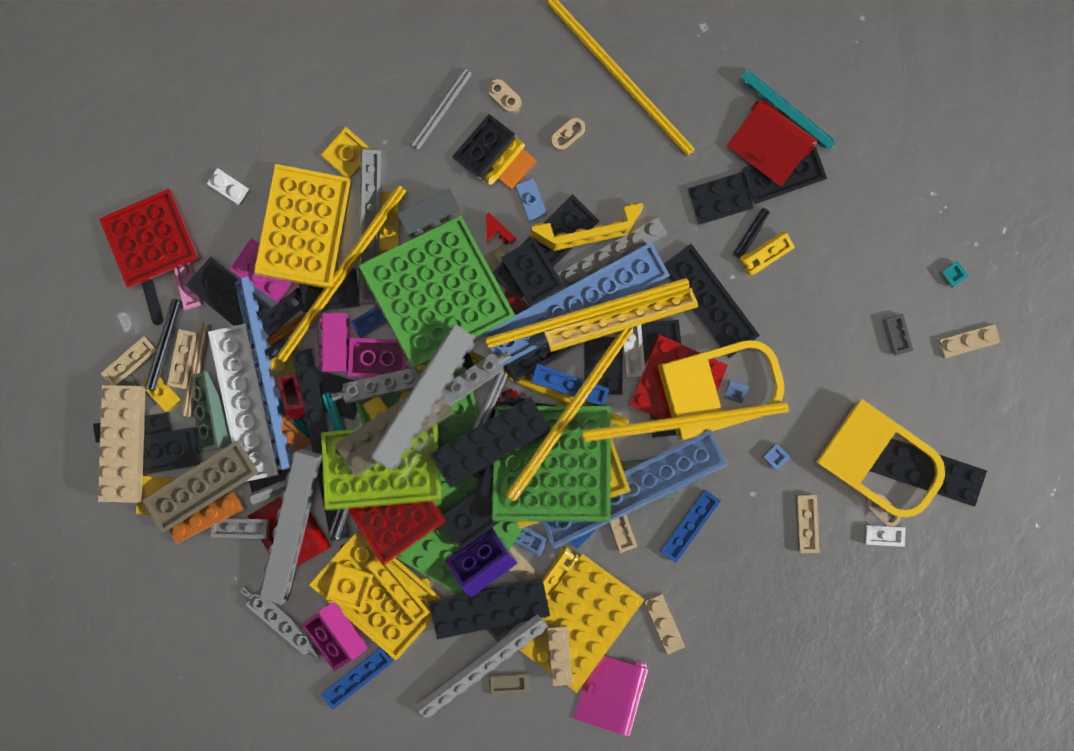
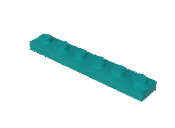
[741,69,836,149]

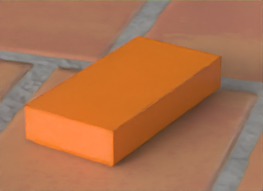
[498,149,537,190]

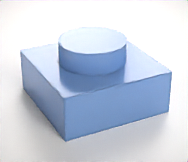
[724,380,749,404]
[763,443,790,470]

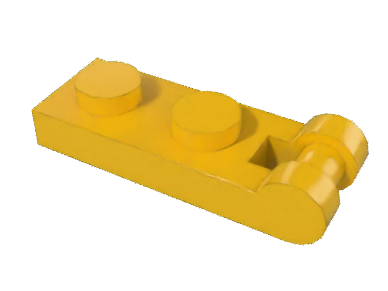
[482,138,525,185]
[740,231,795,276]
[542,546,580,600]

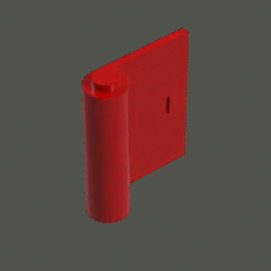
[727,100,817,186]
[247,496,331,567]

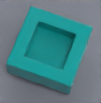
[941,261,969,287]

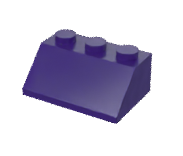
[445,527,518,597]

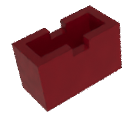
[277,373,305,421]

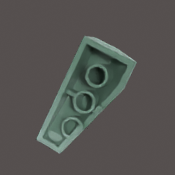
[193,371,232,452]

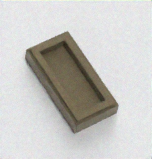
[489,673,528,695]

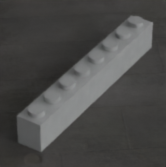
[369,324,475,470]
[259,449,323,605]

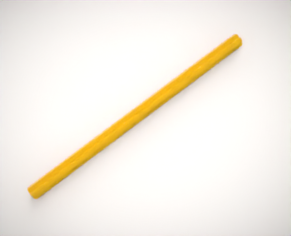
[547,0,694,156]
[277,185,406,362]
[485,278,690,348]
[506,328,633,501]
[469,351,629,426]
[582,402,789,442]

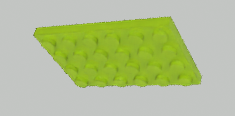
[321,424,442,510]

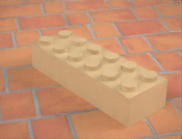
[98,385,145,503]

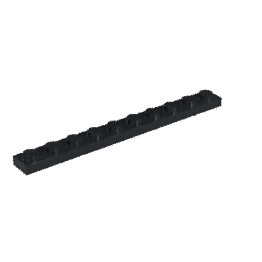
[292,348,350,541]

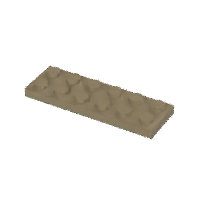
[335,395,454,478]
[142,440,259,533]

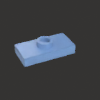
[516,178,547,221]
[515,527,549,556]

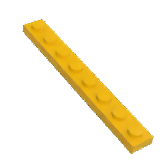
[545,288,698,352]

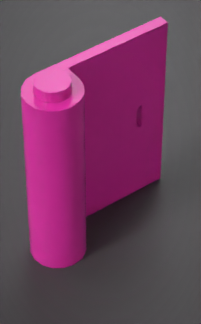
[574,656,648,736]

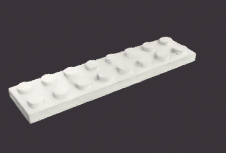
[208,324,279,482]

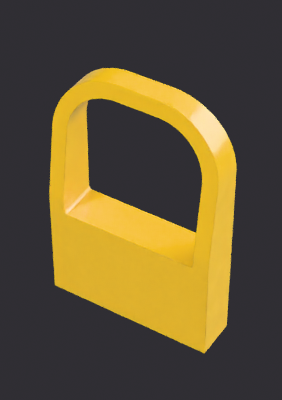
[658,340,784,440]
[816,399,945,517]

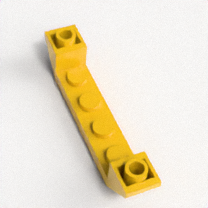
[530,203,643,251]

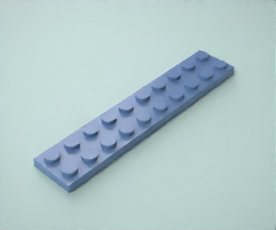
[483,242,670,366]
[235,277,291,470]
[542,430,727,549]

